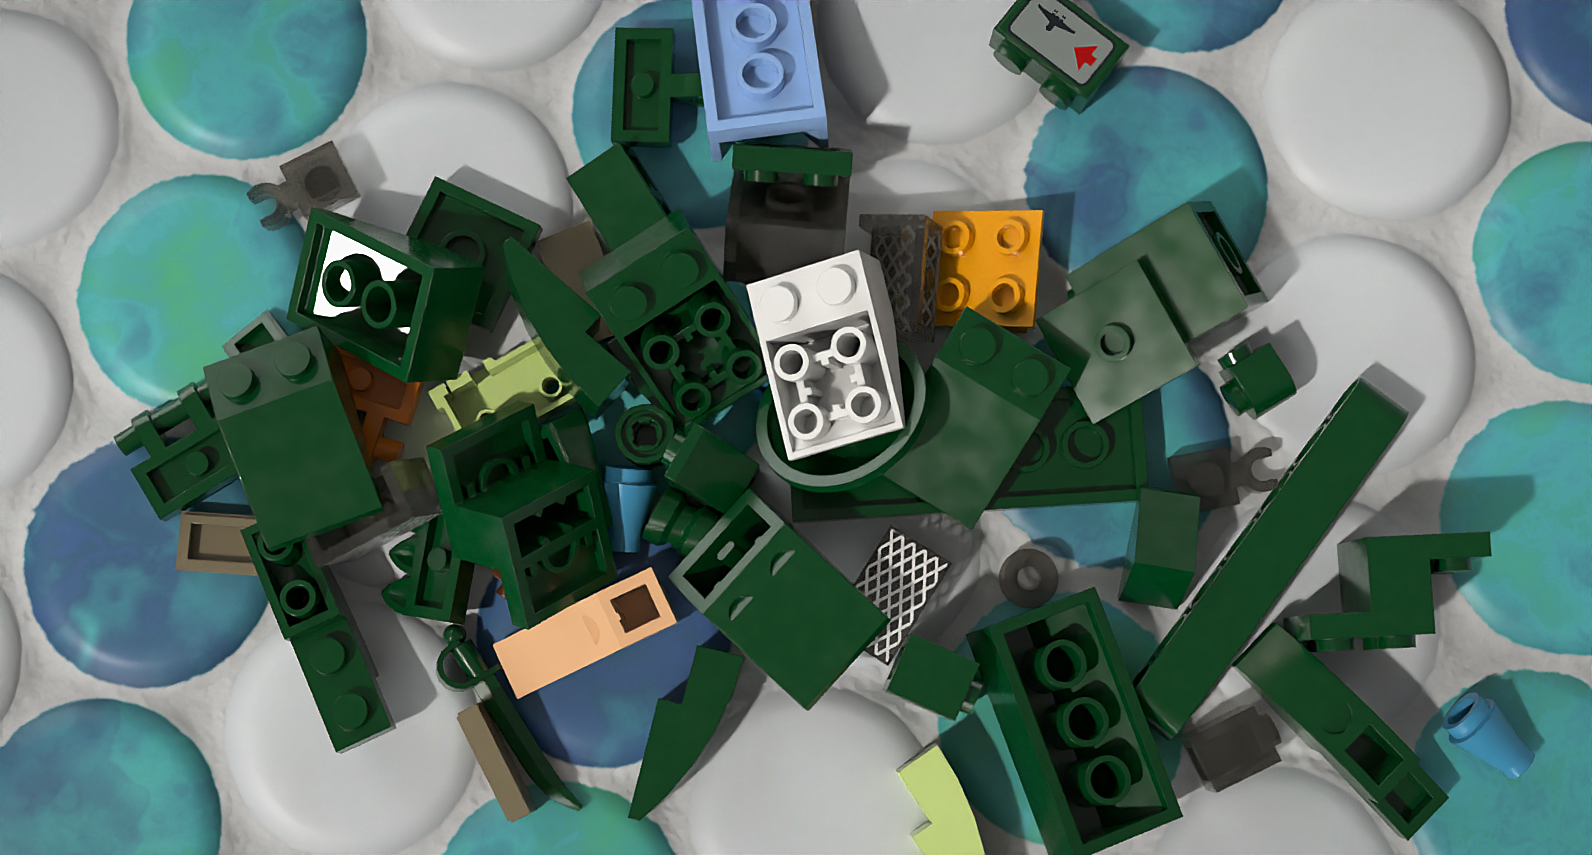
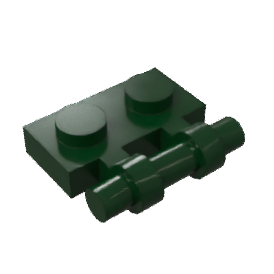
[114,381,239,521]

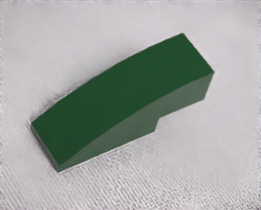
[502,236,631,421]
[628,645,745,821]

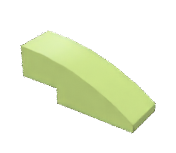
[895,743,985,855]

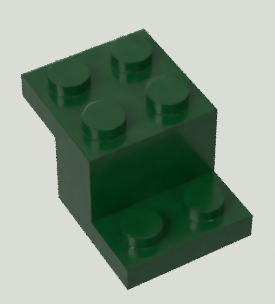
[426,400,618,630]
[1283,531,1492,652]

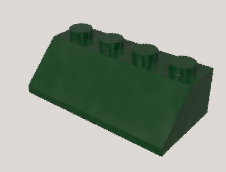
[965,587,1183,855]

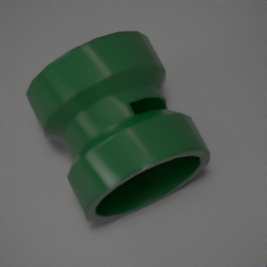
[615,404,677,469]
[642,486,722,560]

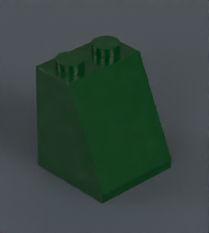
[1065,201,1269,345]

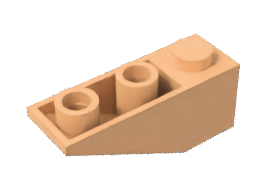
[493,567,680,699]

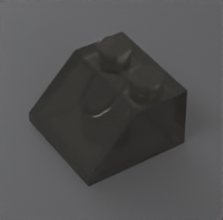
[723,169,850,285]

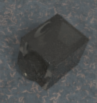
[1179,705,1282,793]

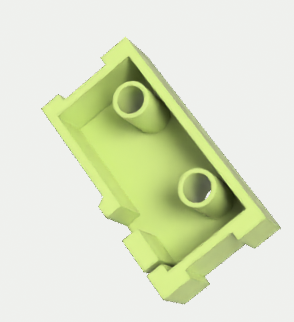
[428,340,577,431]

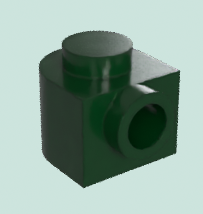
[1217,341,1297,420]

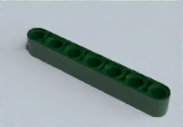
[1132,377,1409,741]

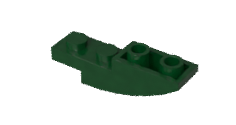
[240,523,397,754]
[1231,622,1449,841]

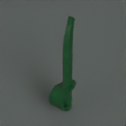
[436,624,582,811]

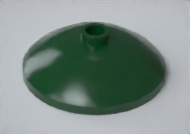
[756,339,930,492]

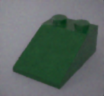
[286,207,485,383]
[881,306,1071,530]
[203,326,385,552]

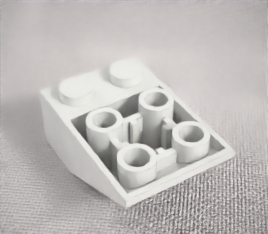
[746,250,906,461]

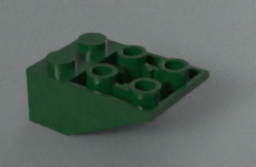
[579,208,769,434]
[667,488,891,711]

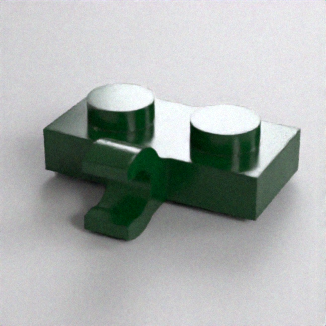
[611,27,704,148]

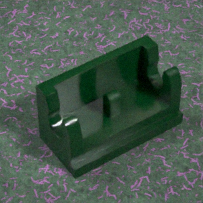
[566,142,672,251]

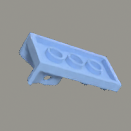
[691,0,829,162]

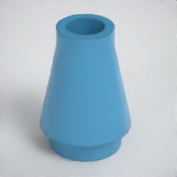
[602,465,658,552]
[1443,692,1535,779]

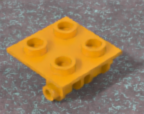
[924,210,1045,334]

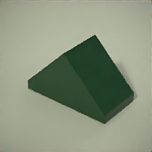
[1118,485,1200,610]

